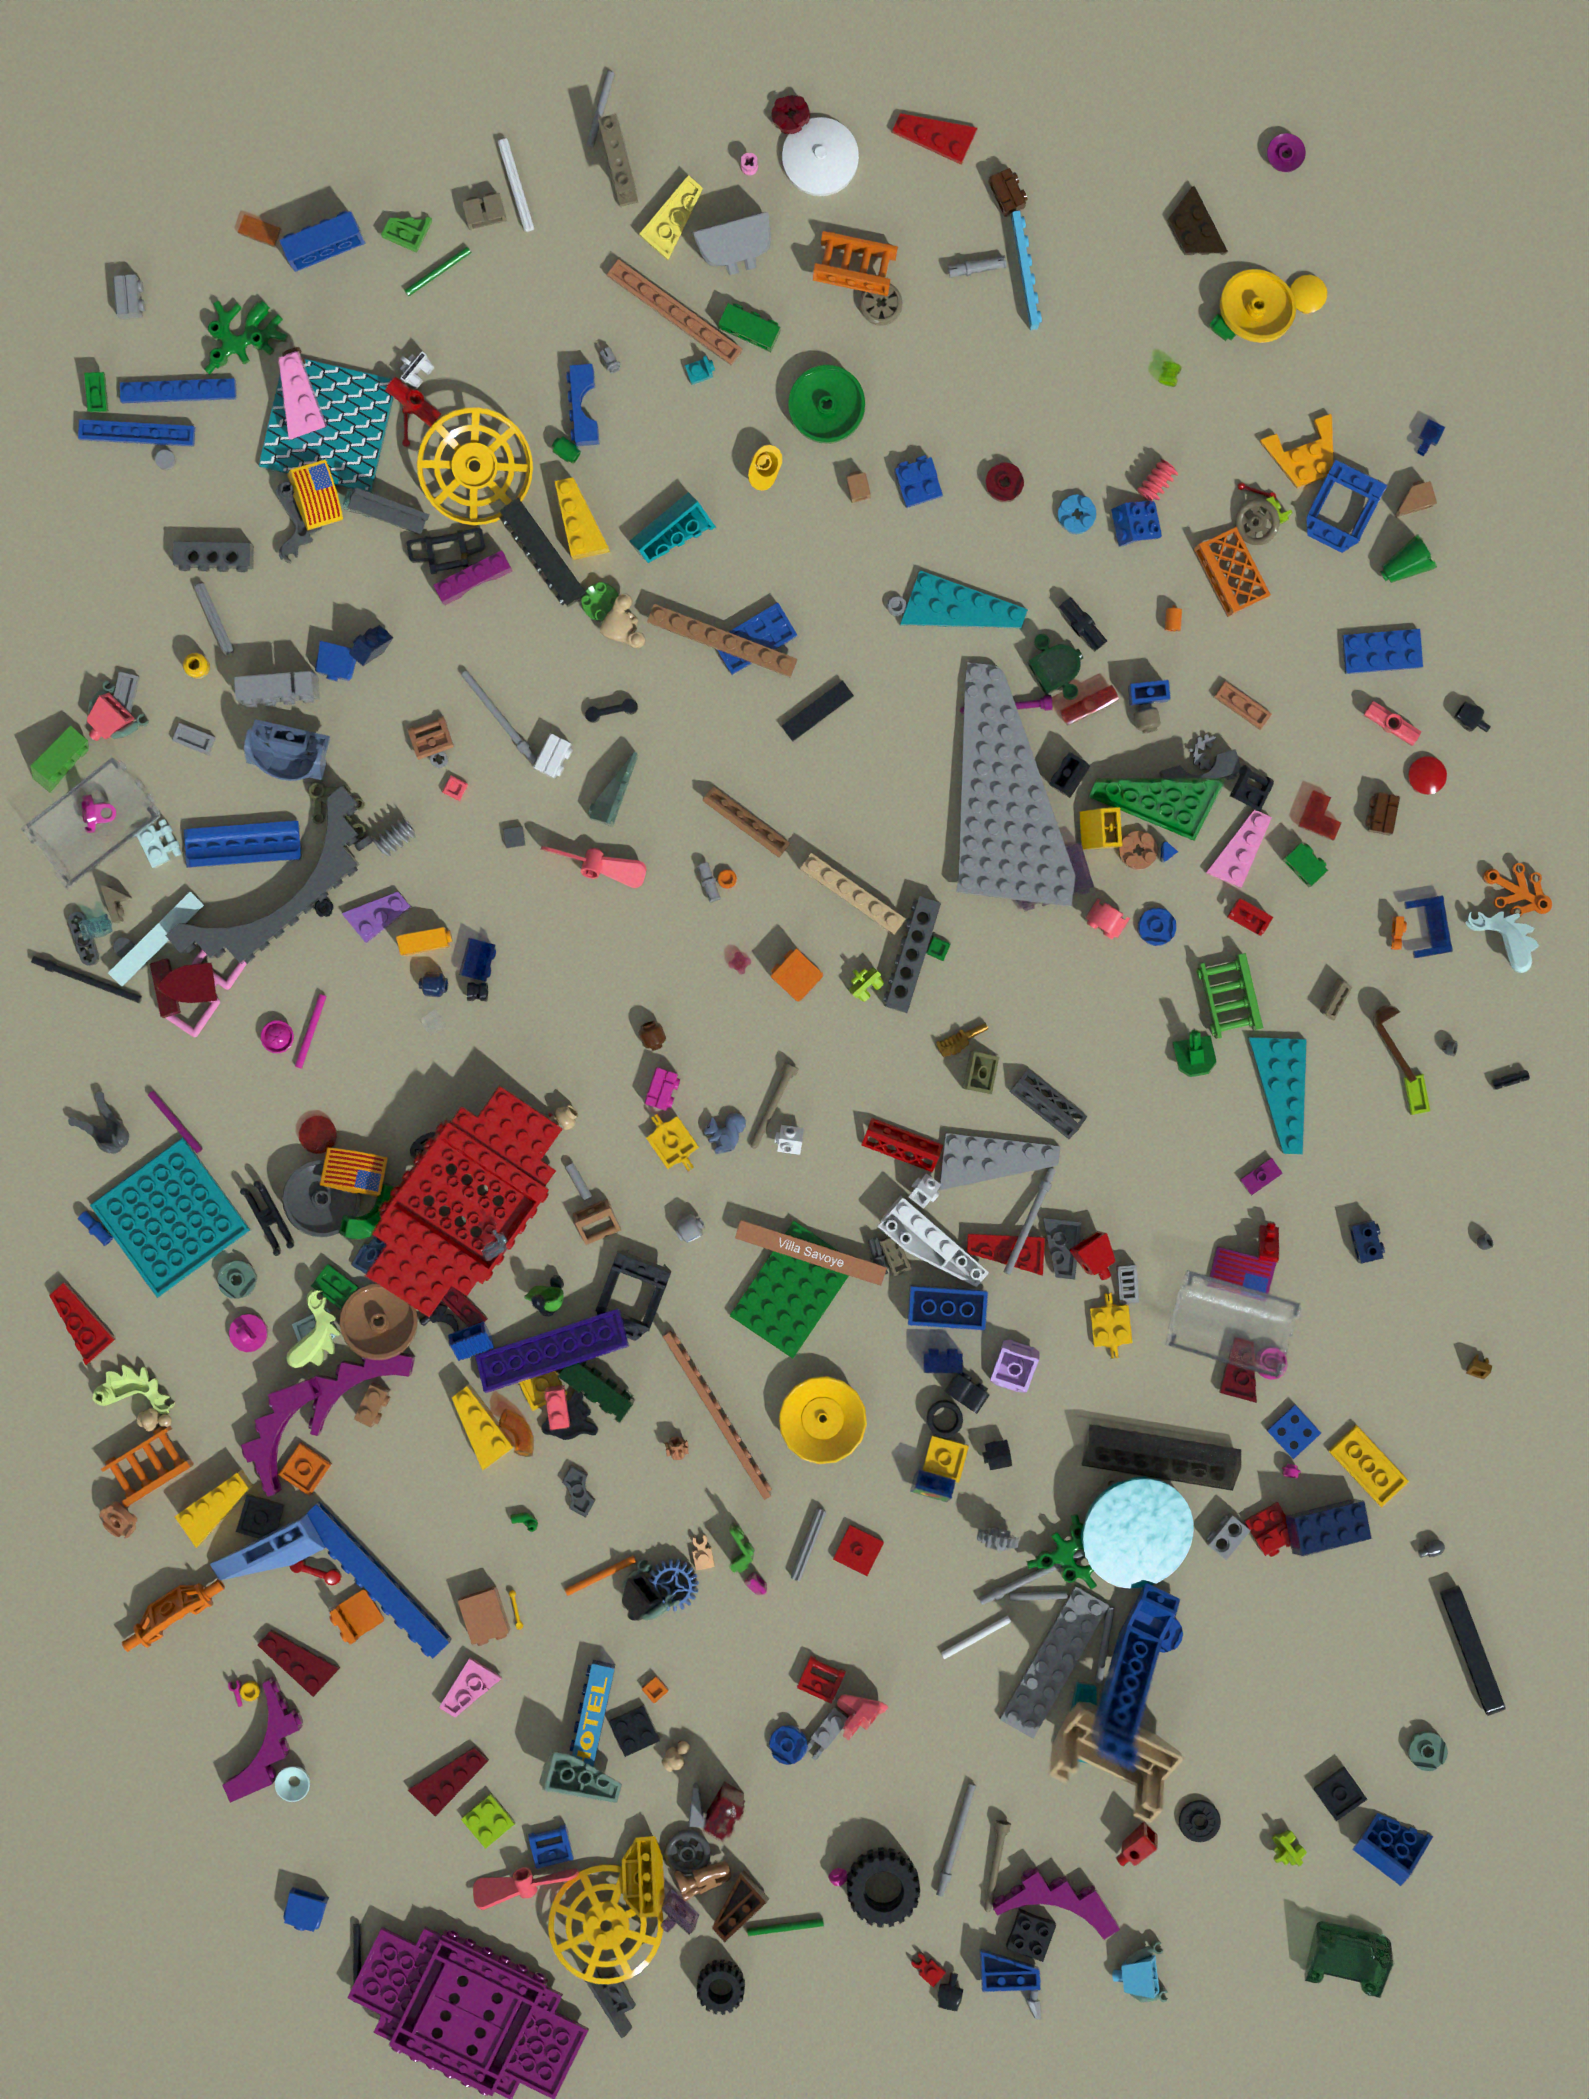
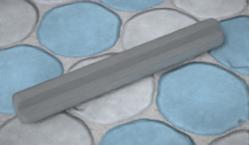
[194,583,234,655]
[791,1508,826,1581]

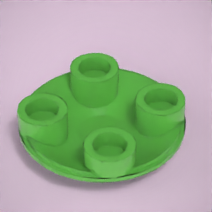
[582,582,619,621]

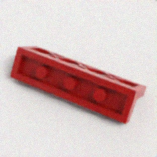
[861,1118,943,1173]

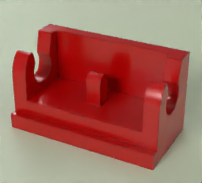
[1227,898,1273,936]

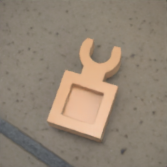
[692,1535,715,1571]

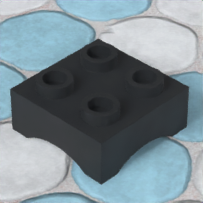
[1006,1908,1056,1962]

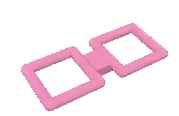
[159,949,247,1037]

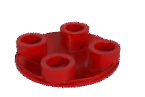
[1408,756,1447,795]

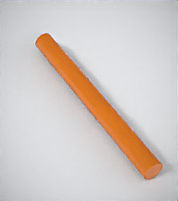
[564,1555,637,1596]

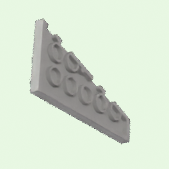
[939,1133,1060,1190]

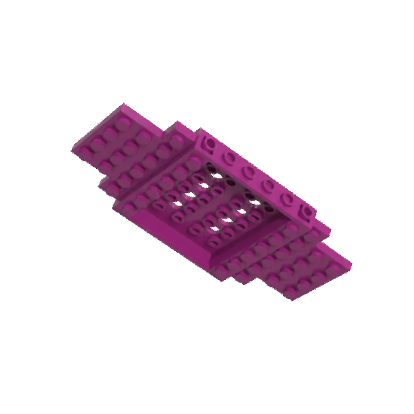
[347,1927,589,2099]

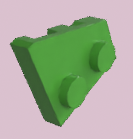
[381,217,432,253]

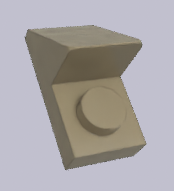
[100,885,132,924]

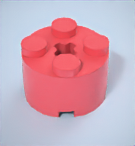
[1085,898,1130,940]

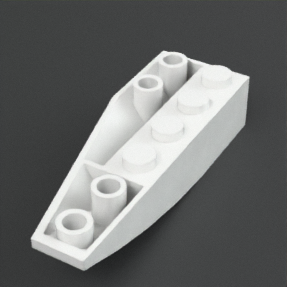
[878,1195,989,1287]

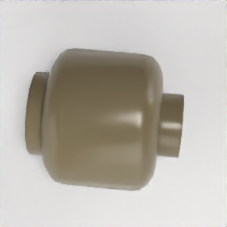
[1134,704,1161,734]

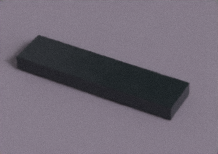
[781,680,854,742]

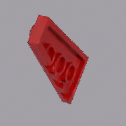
[892,113,978,165]
[967,1234,1045,1276]
[49,1282,116,1365]

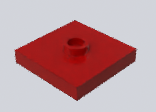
[833,1524,884,1576]

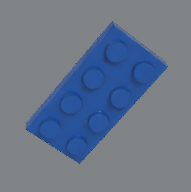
[717,603,798,675]
[1342,629,1423,674]

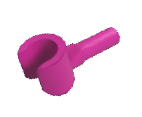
[228,1680,242,1707]

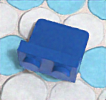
[1111,501,1162,546]

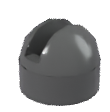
[1442,1040,1458,1056]
[1477,1233,1493,1250]

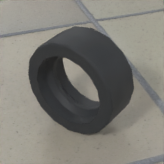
[926,1400,963,1438]

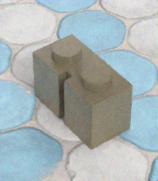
[462,192,507,230]

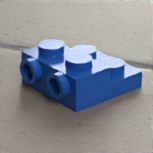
[895,455,943,508]

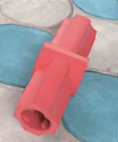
[1363,701,1422,746]

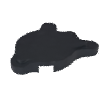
[541,1391,598,1440]

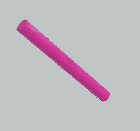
[295,994,327,1069]

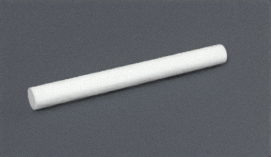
[941,1615,1011,1659]

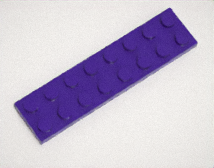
[475,1309,629,1393]

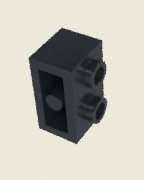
[1049,752,1090,798]

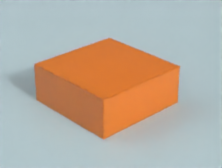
[642,1675,669,1703]

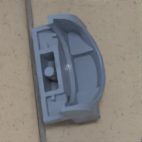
[244,719,331,781]

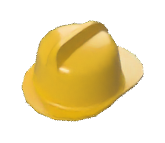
[748,445,782,491]

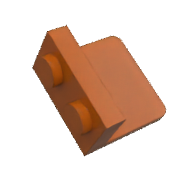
[770,948,823,1002]
[329,1589,384,1645]

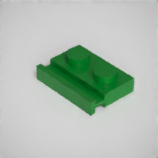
[311,1264,359,1309]

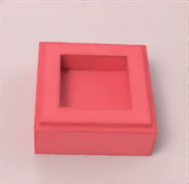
[442,776,468,801]

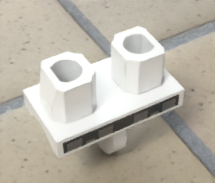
[400,352,434,389]

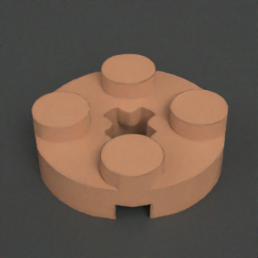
[1119,831,1158,870]
[99,1501,138,1538]

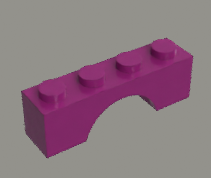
[434,550,513,605]

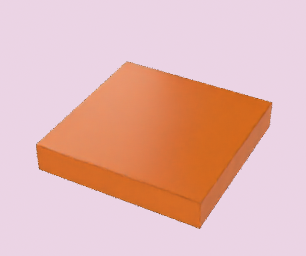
[278,1442,332,1496]

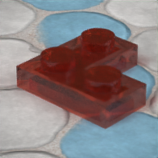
[1298,790,1342,841]

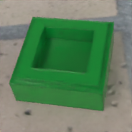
[926,936,951,961]

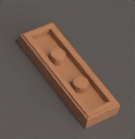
[1214,681,1272,730]

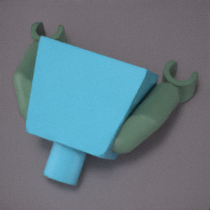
[1112,1940,1168,2003]

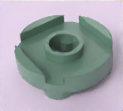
[218,1260,258,1299]
[1408,1731,1448,1771]

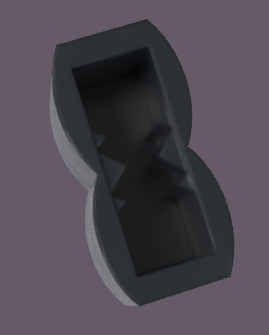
[944,1372,990,1414]

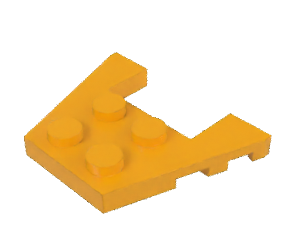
[1260,414,1333,489]

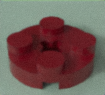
[771,95,810,134]
[985,462,1024,502]

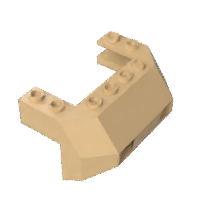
[1049,1702,1184,1823]

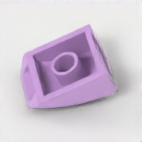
[990,1339,1040,1392]

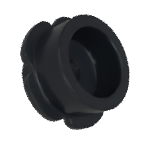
[315,899,334,917]

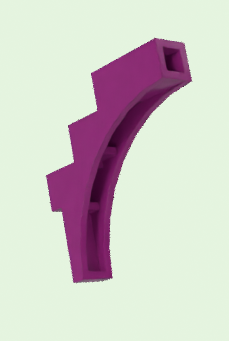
[308,1353,415,1436]
[241,1377,322,1497]
[222,1677,303,1803]
[993,1867,1120,1940]

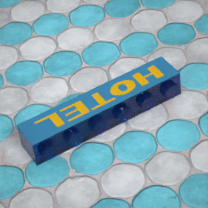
[569,1660,616,1767]

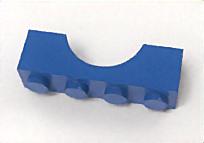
[566,364,599,446]

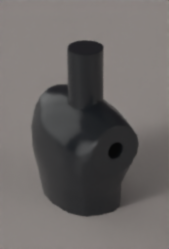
[1454,701,1491,732]
[938,1972,964,2011]

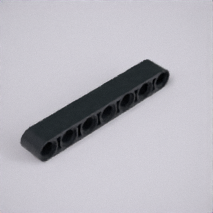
[1440,1585,1506,1716]

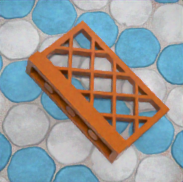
[1194,527,1271,617]

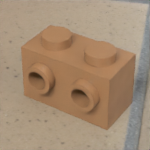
[354,1382,391,1427]

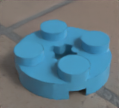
[1057,495,1096,534]

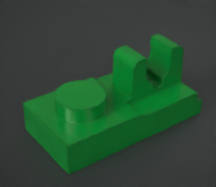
[84,372,108,412]

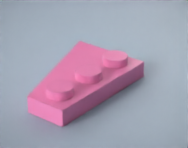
[439,1657,502,1717]

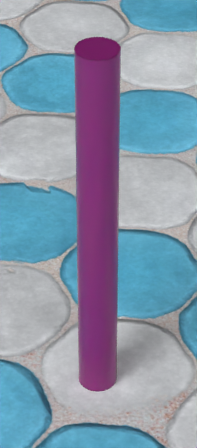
[148,1090,203,1154]

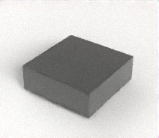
[503,826,526,848]

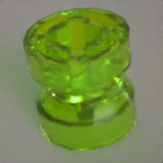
[1158,361,1182,387]

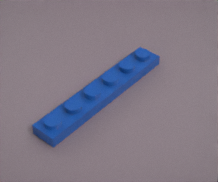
[120,378,237,403]
[78,419,195,447]

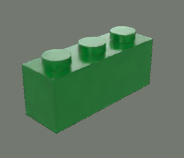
[718,303,781,352]

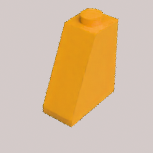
[396,927,452,957]

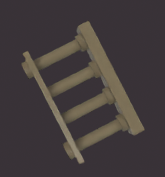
[598,113,638,207]

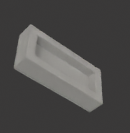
[113,672,140,714]
[172,723,216,756]

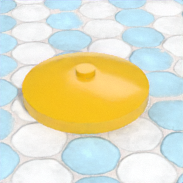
[1220,269,1296,343]

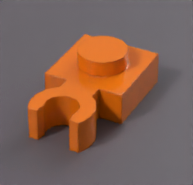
[1391,916,1407,950]

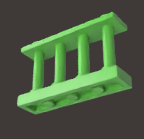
[1196,953,1263,1039]

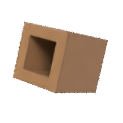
[847,471,871,503]

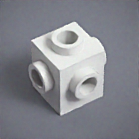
[775,1125,804,1155]
[909,1173,941,1209]

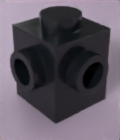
[982,1439,1012,1471]

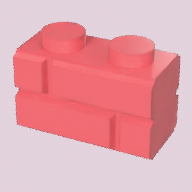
[545,1385,570,1430]

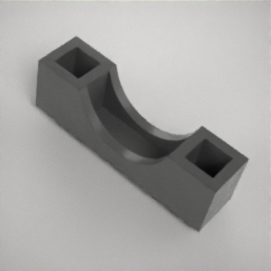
[1159,749,1241,780]

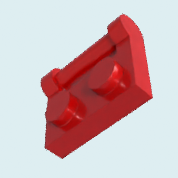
[797,1656,846,1704]

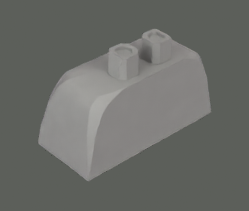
[692,212,771,275]

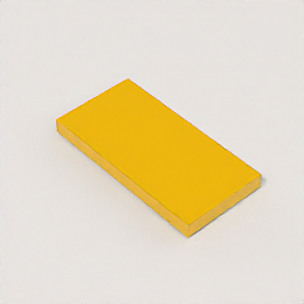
[1328,1425,1409,1508]

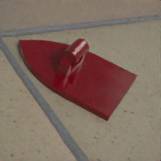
[157,963,217,1003]

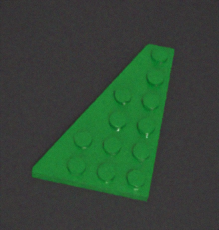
[1089,778,1225,841]

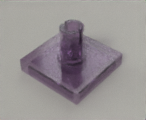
[661,1889,699,1935]

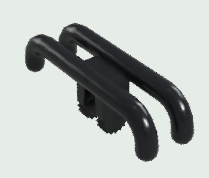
[240,1180,295,1256]

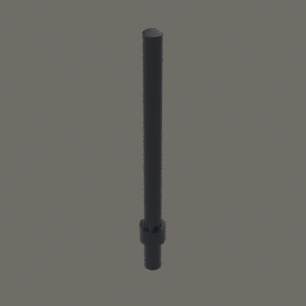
[31,956,142,1003]

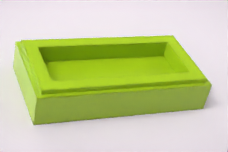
[1403,1074,1431,1115]

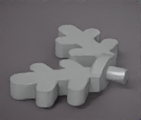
[1189,734,1216,770]

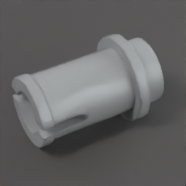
[600,347,621,374]

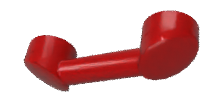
[290,1559,342,1585]

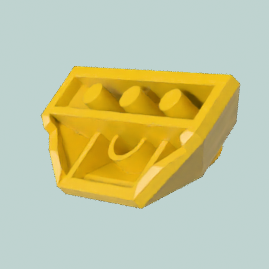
[622,1836,665,1918]

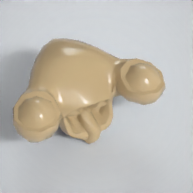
[600,594,645,648]

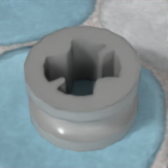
[430,751,448,768]

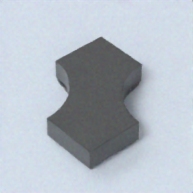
[562,1465,595,1518]

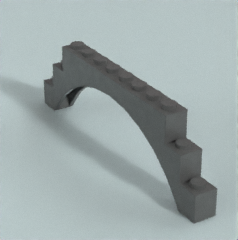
[165,786,360,964]

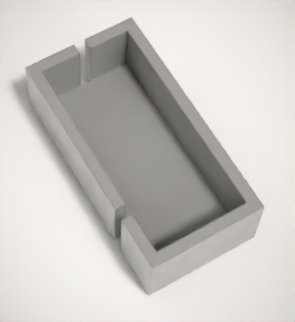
[234,671,320,708]

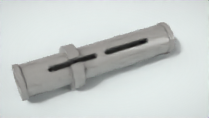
[948,255,1007,278]

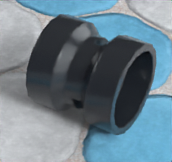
[467,982,488,1002]

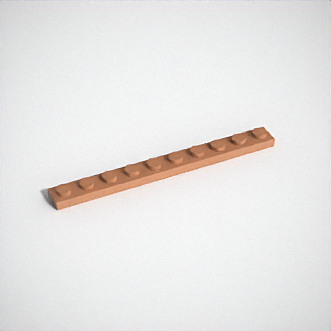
[663,1331,772,1500]

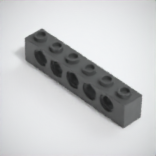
[883,896,941,1013]

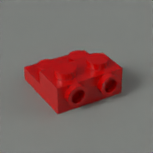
[1244,1502,1291,1557]

